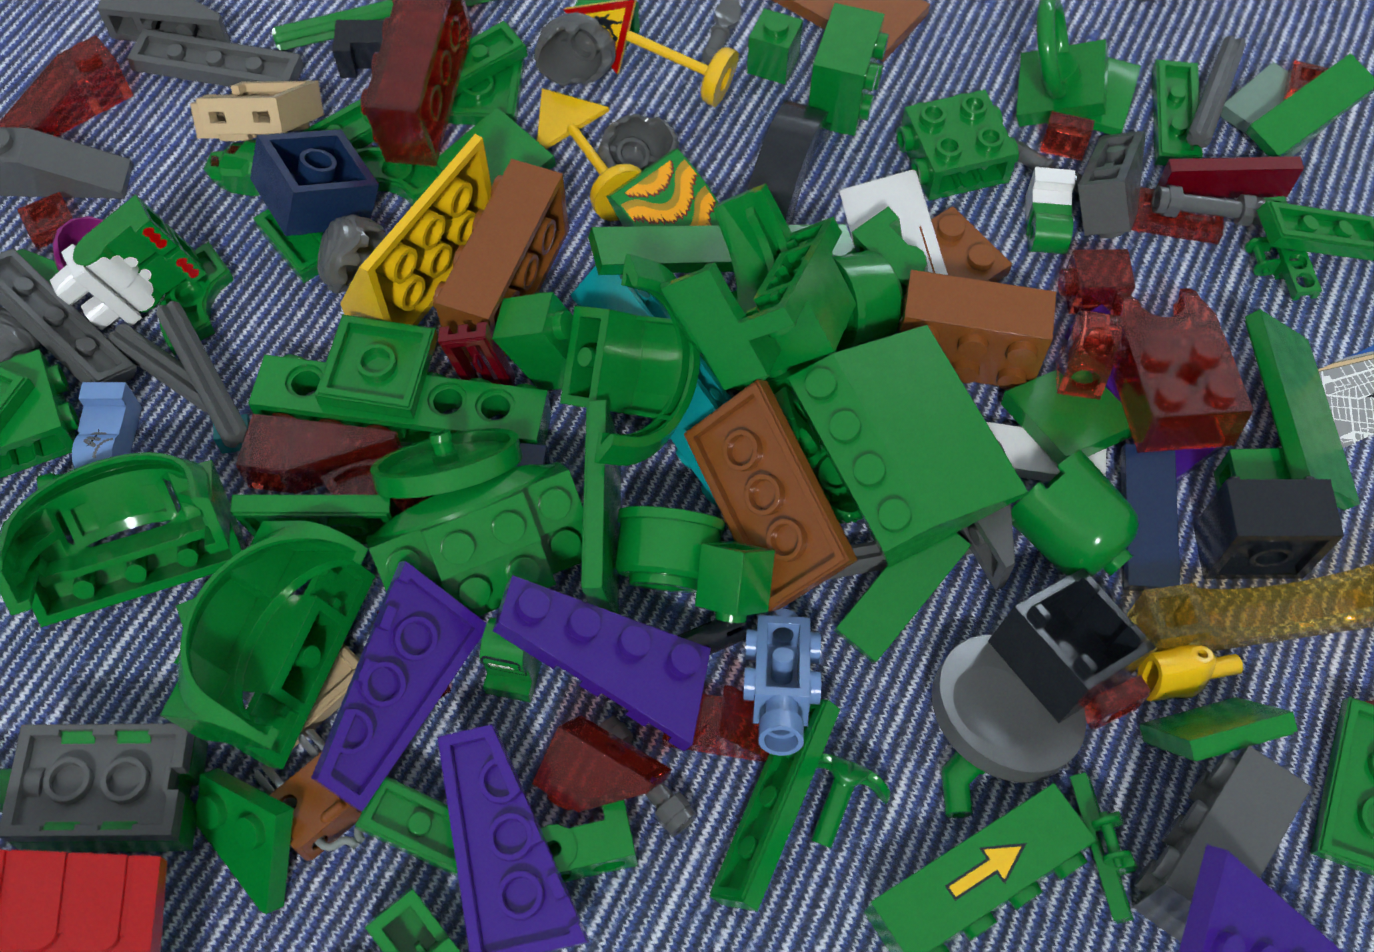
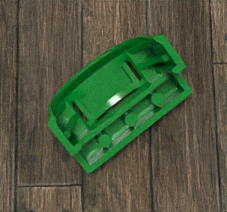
[0,452,247,627]

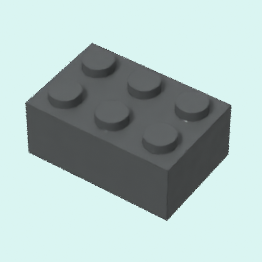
[1132,745,1312,942]

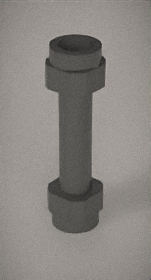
[1151,185,1266,227]
[591,716,698,837]

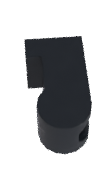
[332,20,417,78]

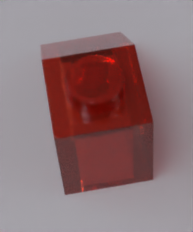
[532,715,672,812]

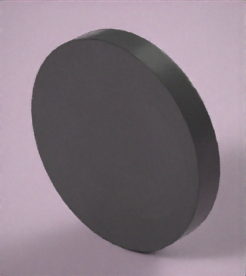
[932,635,1086,783]

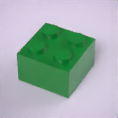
[808,3,889,136]

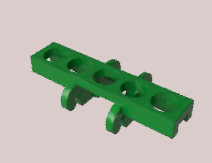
[1244,196,1322,301]
[1070,772,1139,924]

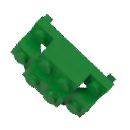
[366,461,583,617]
[160,521,375,769]

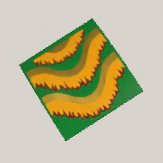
[606,149,719,227]

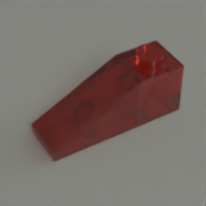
[0,35,134,137]

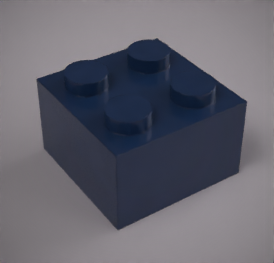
[250,129,379,236]

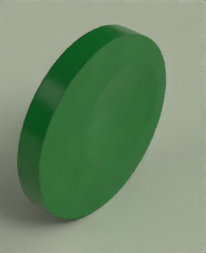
[370,428,523,499]

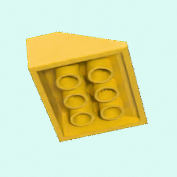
[340,134,492,325]

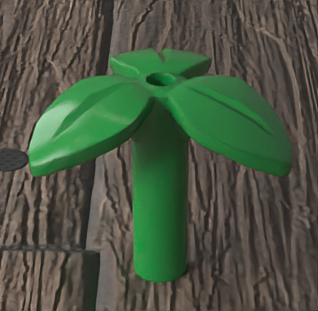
[811,753,890,848]

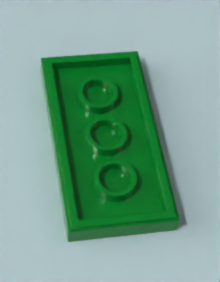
[1245,309,1360,511]
[581,400,621,614]

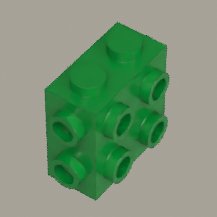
[896,89,1019,201]
[0,349,80,478]

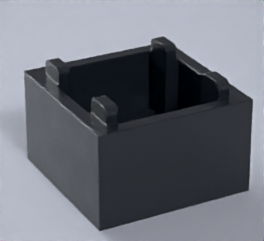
[1193,476,1344,579]
[988,568,1156,723]

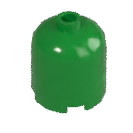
[1011,449,1139,576]

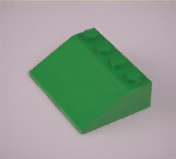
[787,325,1028,567]

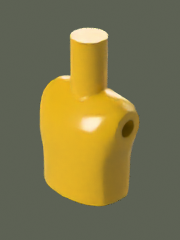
[1137,644,1243,701]

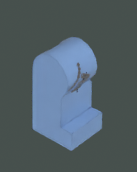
[72,382,142,469]

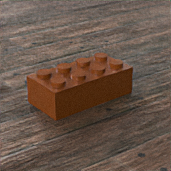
[433,159,569,363]

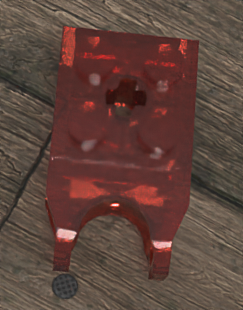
[1109,288,1253,453]

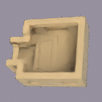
[190,81,324,141]

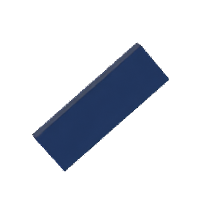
[1121,443,1180,594]

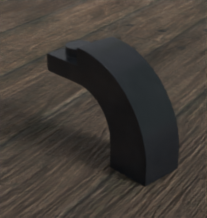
[747,100,832,225]

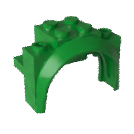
[660,183,857,390]

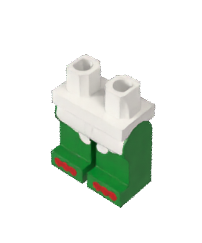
[50,194,207,331]

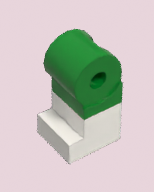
[1026,167,1075,255]

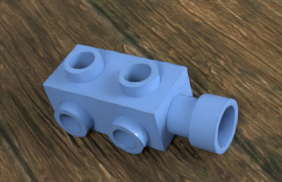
[743,609,821,756]

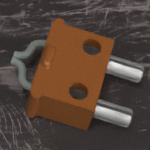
[254,729,366,861]

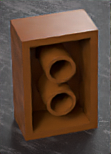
[897,270,1056,390]

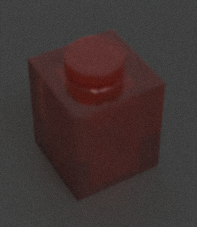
[1058,249,1136,314]

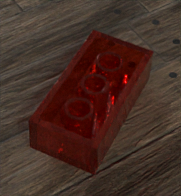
[361,0,473,167]

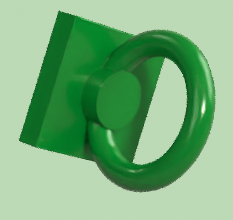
[1016,0,1109,127]

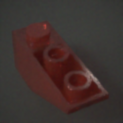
[236,413,402,494]

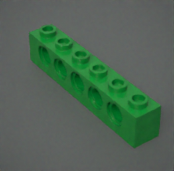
[248,354,552,446]

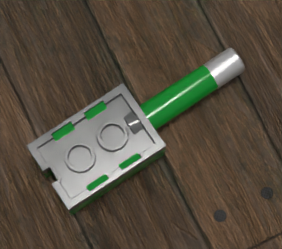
[0,724,209,852]

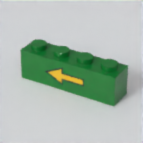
[864,783,1096,952]

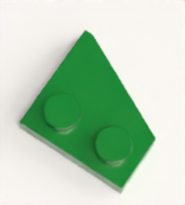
[196,768,294,914]

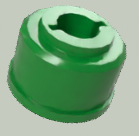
[832,250,903,352]
[614,506,725,593]

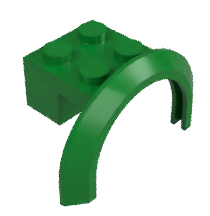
[560,254,700,466]

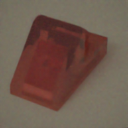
[662,685,769,762]

